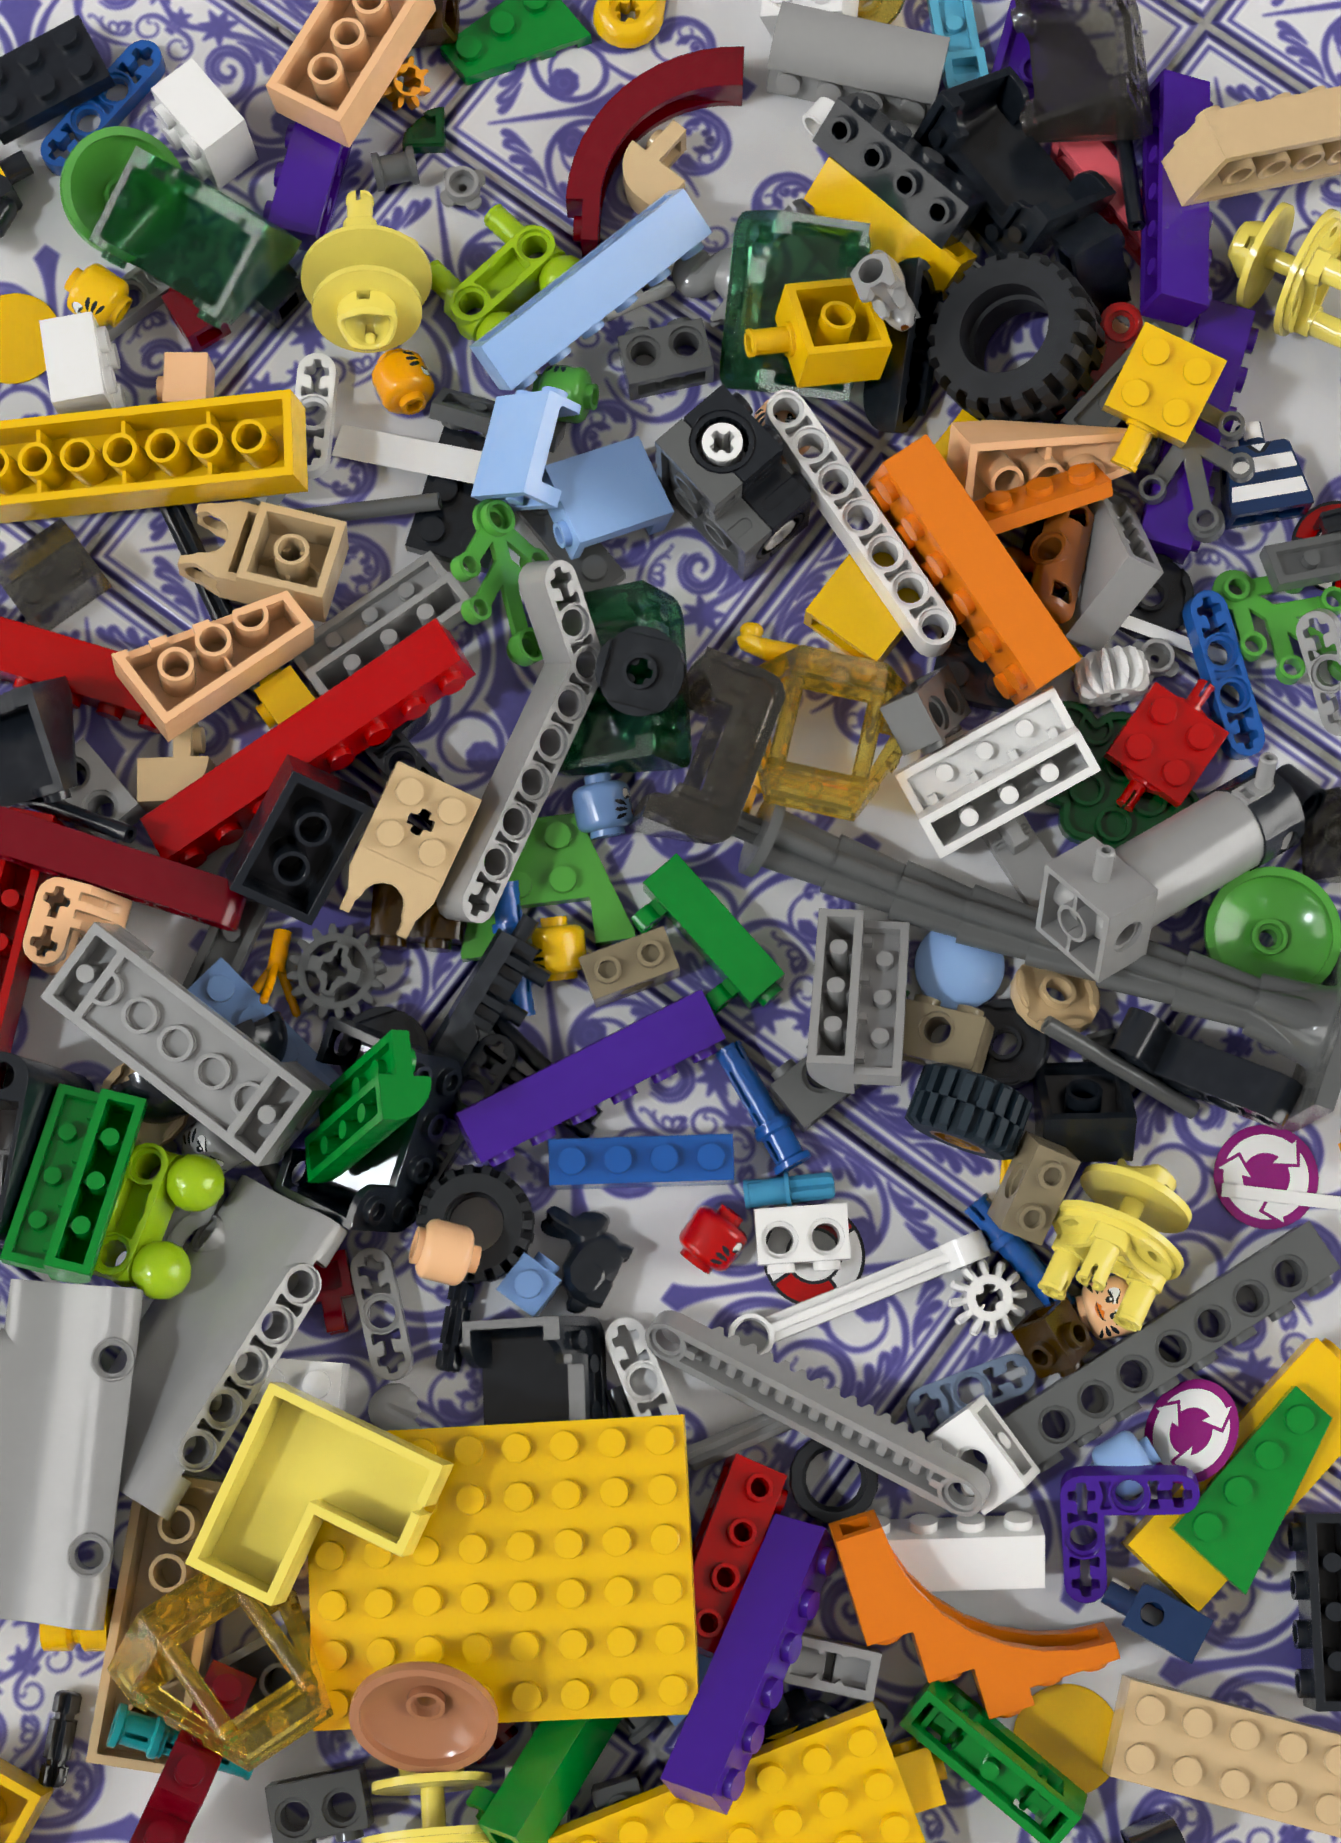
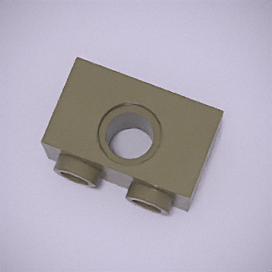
[578,926,680,1008]
[903,994,994,1074]
[987,1131,1081,1246]

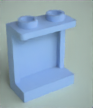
[471,386,581,511]
[542,436,674,560]

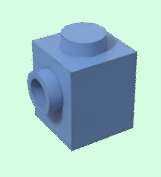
[496,1251,563,1317]

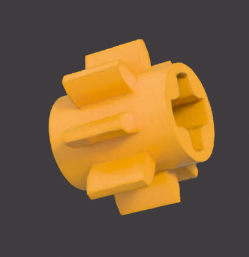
[381,56,431,111]

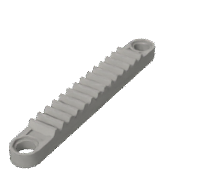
[645,1310,990,1516]

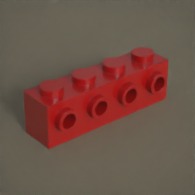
[692,1453,788,1658]

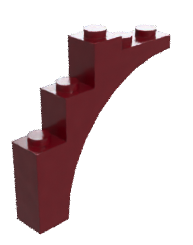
[129,1659,257,1843]

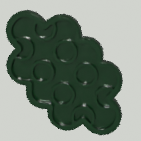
[1044,701,1199,849]

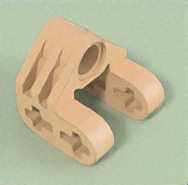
[23,877,133,975]

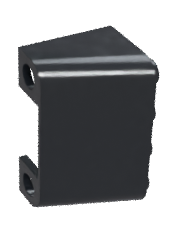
[273,1016,462,1233]
[0,1051,95,1247]

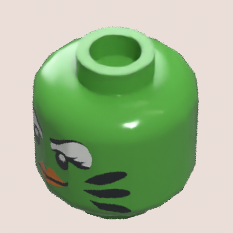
[532,364,599,424]

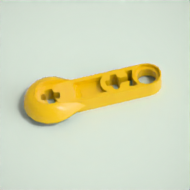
[593,0,666,48]

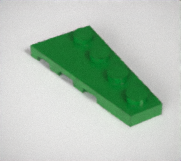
[1170,1386,1332,1595]

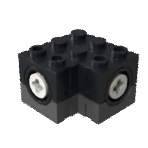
[655,384,812,581]

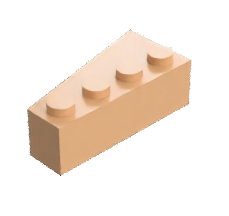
[111,590,314,742]

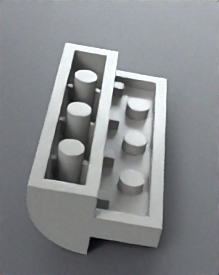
[766,1,950,125]
[292,551,477,697]
[806,908,910,1094]

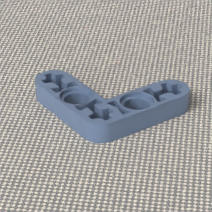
[905,1353,1036,1517]

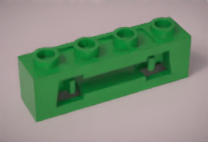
[899,1681,1088,1843]

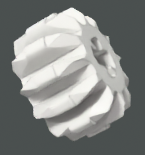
[1073,645,1150,707]
[948,1259,1027,1339]

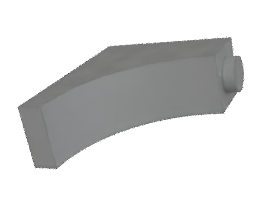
[1060,490,1164,651]

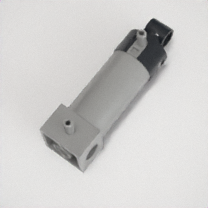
[1035,752,1326,983]

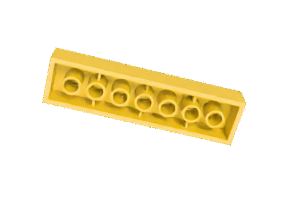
[0,389,308,523]

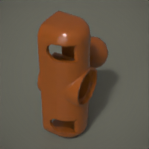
[1005,505,1094,624]

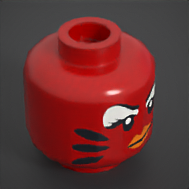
[679,1203,747,1274]

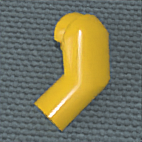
[736,622,800,666]

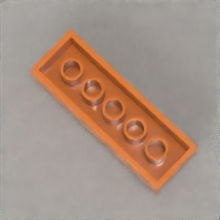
[866,434,1081,705]

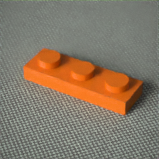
[973,462,1113,535]

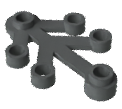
[1138,402,1255,543]

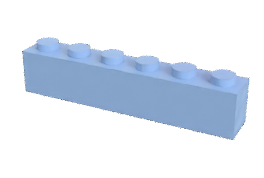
[469,188,712,390]

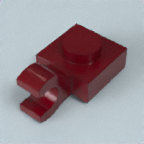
[313,1249,355,1336]

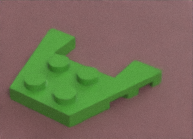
[461,813,635,962]

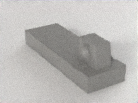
[981,814,1052,909]

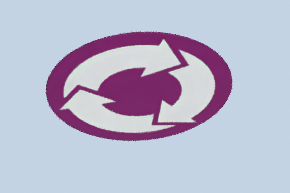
[1214,1125,1319,1229]
[1144,1379,1239,1484]

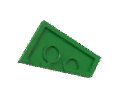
[440,0,592,86]

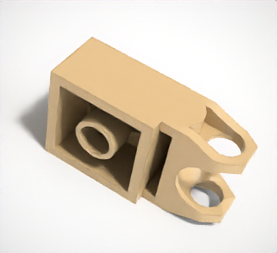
[177,501,349,623]
[339,761,482,939]

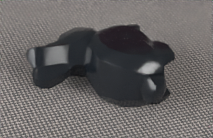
[540,1206,634,1314]

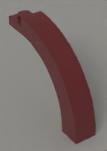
[566,46,745,258]

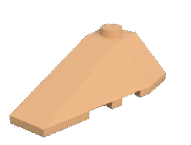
[947,420,1130,501]

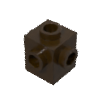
[1011,1297,1096,1379]

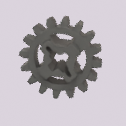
[287,923,387,1021]

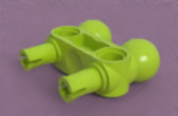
[430,204,581,342]
[93,1143,225,1299]

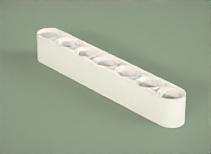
[765,390,956,657]

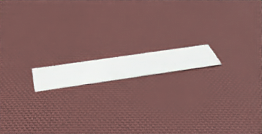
[331,424,482,484]

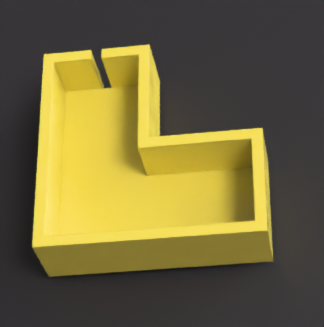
[185,1382,454,1607]

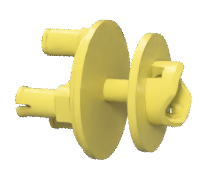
[301,190,432,353]
[1227,202,1341,348]
[1037,1158,1192,1332]
[361,1768,492,1843]

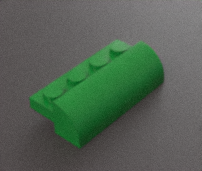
[304,1029,432,1183]
[0,1083,148,1284]

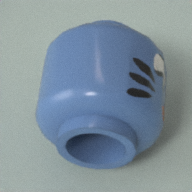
[572,772,634,840]

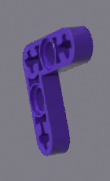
[1060,1465,1200,1604]

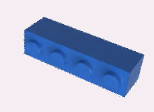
[548,1134,735,1190]

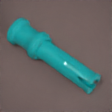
[106,1703,258,1780]

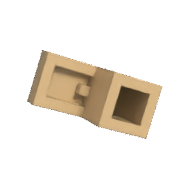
[622,120,687,214]
[137,723,216,812]

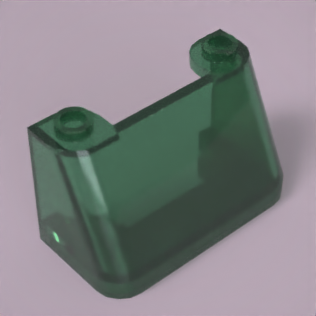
[89,146,302,329]
[720,210,871,402]
[559,580,692,776]

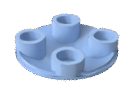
[914,931,1005,1010]

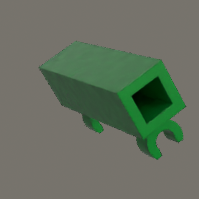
[631,853,785,1015]
[465,1718,622,1843]

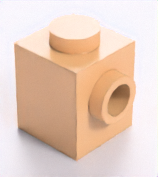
[156,352,215,403]

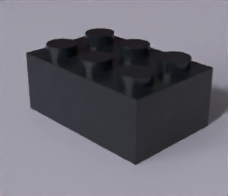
[225,754,375,926]

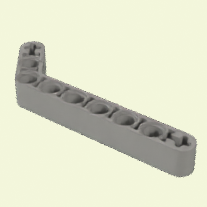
[436,560,601,923]

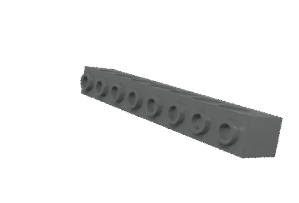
[1001,1221,1341,1473]

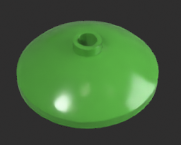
[60,126,189,259]
[1204,866,1341,984]

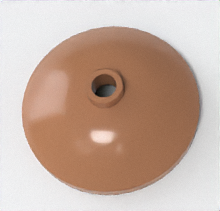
[349,1661,499,1773]

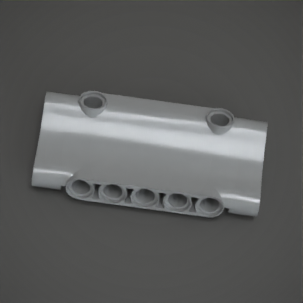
[108,1175,348,1521]
[0,1279,144,1631]

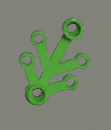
[450,499,549,667]
[1212,570,1341,685]

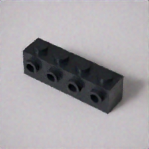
[812,92,987,249]
[1287,1512,1341,1712]

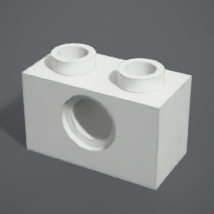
[927,1394,1040,1515]

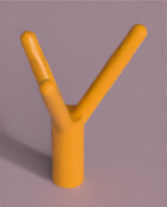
[252,928,301,1018]

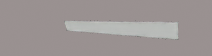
[1121,615,1227,664]
[1221,1183,1341,1210]

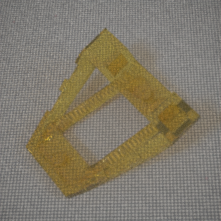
[743,645,906,822]
[107,1572,333,1772]

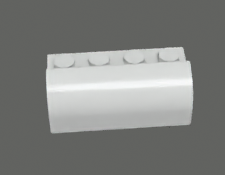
[894,685,1101,859]

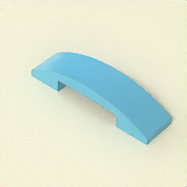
[927,0,989,89]

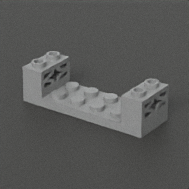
[40,922,332,1167]

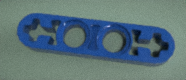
[40,40,166,176]
[1182,590,1265,760]

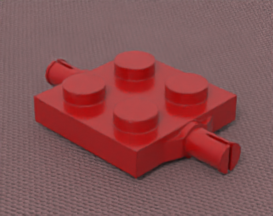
[1103,679,1229,812]

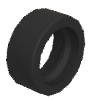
[789,1439,878,1523]

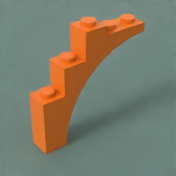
[829,1509,1120,1720]

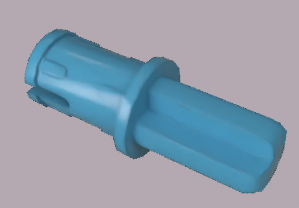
[743,1172,835,1209]

